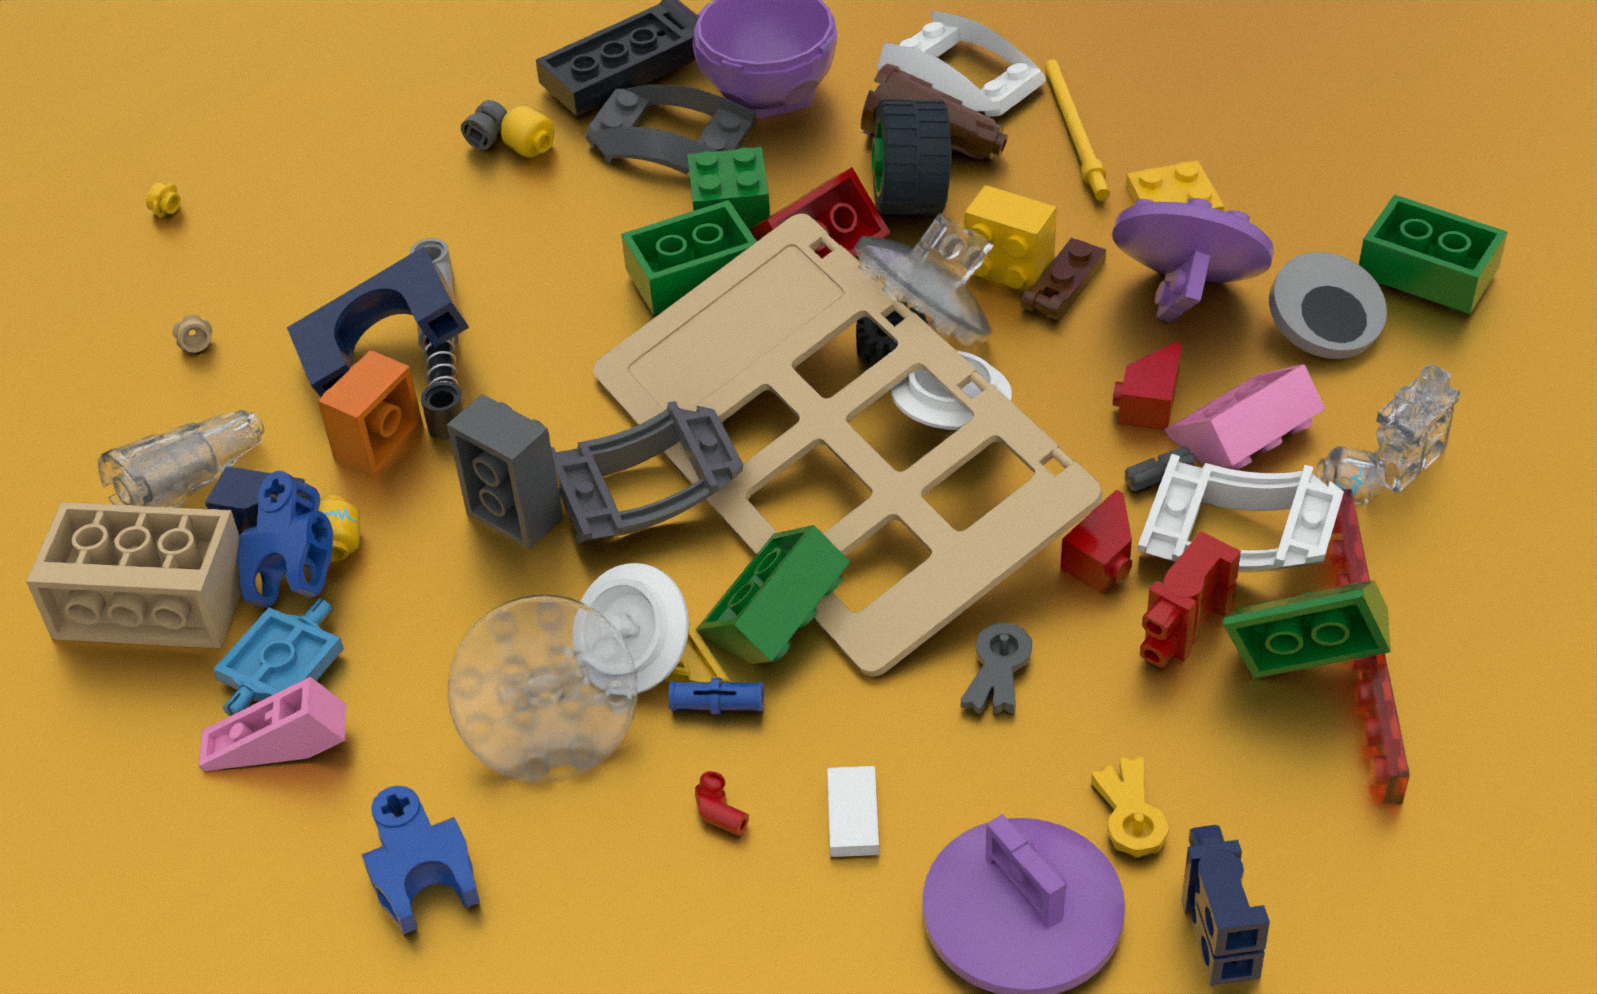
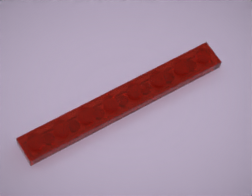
[1329,489,1410,804]

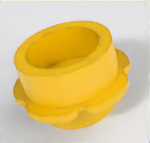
[146,182,181,218]

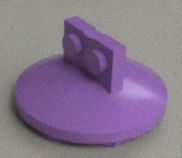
[1112,198,1274,323]
[922,814,1125,994]

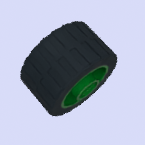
[871,99,951,215]

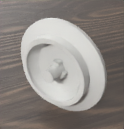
[890,351,1012,430]
[573,563,689,695]

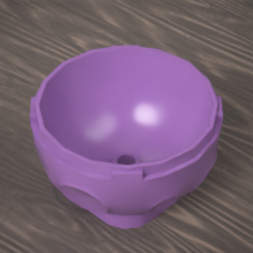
[693,0,837,119]

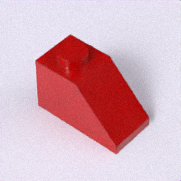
[1112,343,1182,430]
[1060,489,1133,594]

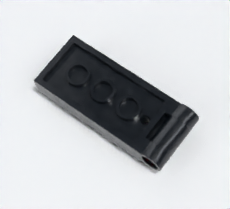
[536,0,698,116]

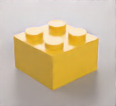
[964,185,1057,291]

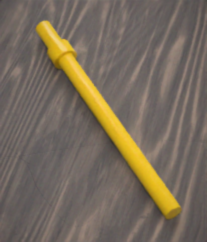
[1045,60,1110,201]

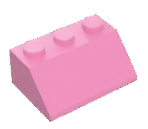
[1165,364,1325,470]

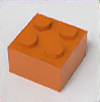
[318,350,423,477]

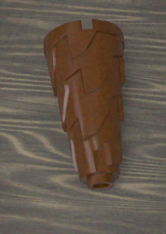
[861,63,1008,160]

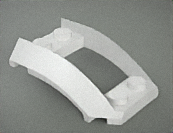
[877,10,1046,117]
[1137,454,1344,573]

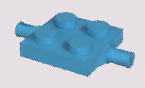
[213,598,344,716]

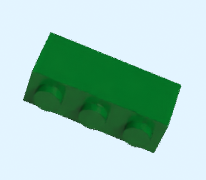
[695,525,850,664]
[1223,580,1391,679]

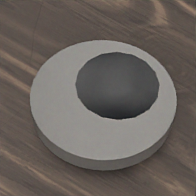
[1269,252,1387,359]

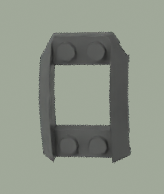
[585,85,757,175]
[551,401,743,544]

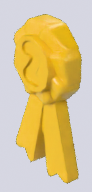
[1091,757,1169,858]

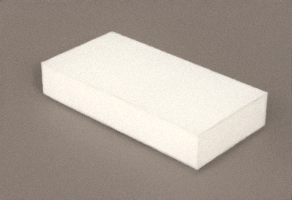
[827,766,879,857]

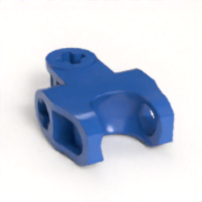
[237,471,333,609]
[361,786,480,934]

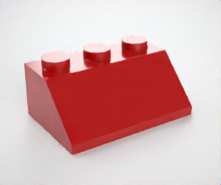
[749,167,890,259]

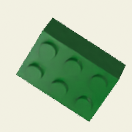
[1359,194,1508,314]
[621,200,757,315]

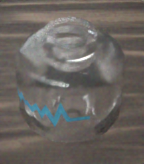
[1316,446,1385,506]

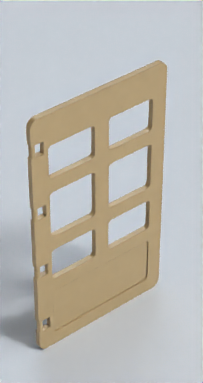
[593,214,1103,677]

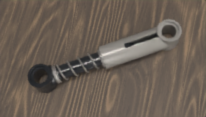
[410,238,465,440]

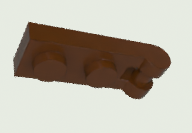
[1021,238,1106,321]

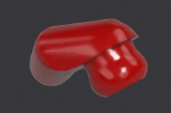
[695,771,749,836]

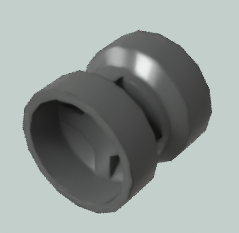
[461,100,507,150]

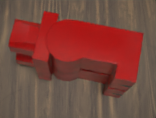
[1140,531,1241,668]

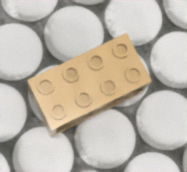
[26,502,242,649]

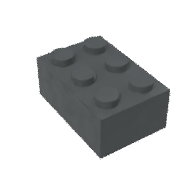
[447,394,564,549]

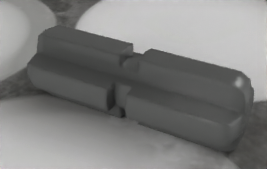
[1124,446,1195,491]

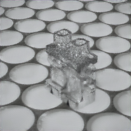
[1362,364,1460,494]

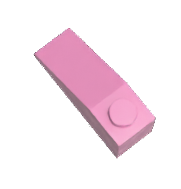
[198,676,347,771]

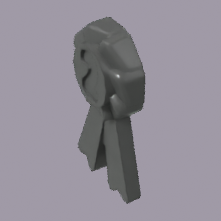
[960,623,1032,715]

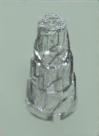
[98,410,264,508]

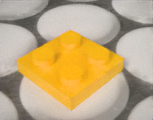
[1126,160,1224,211]

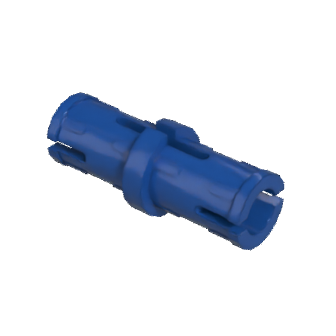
[669,678,765,715]

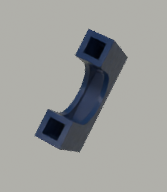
[287,247,470,398]

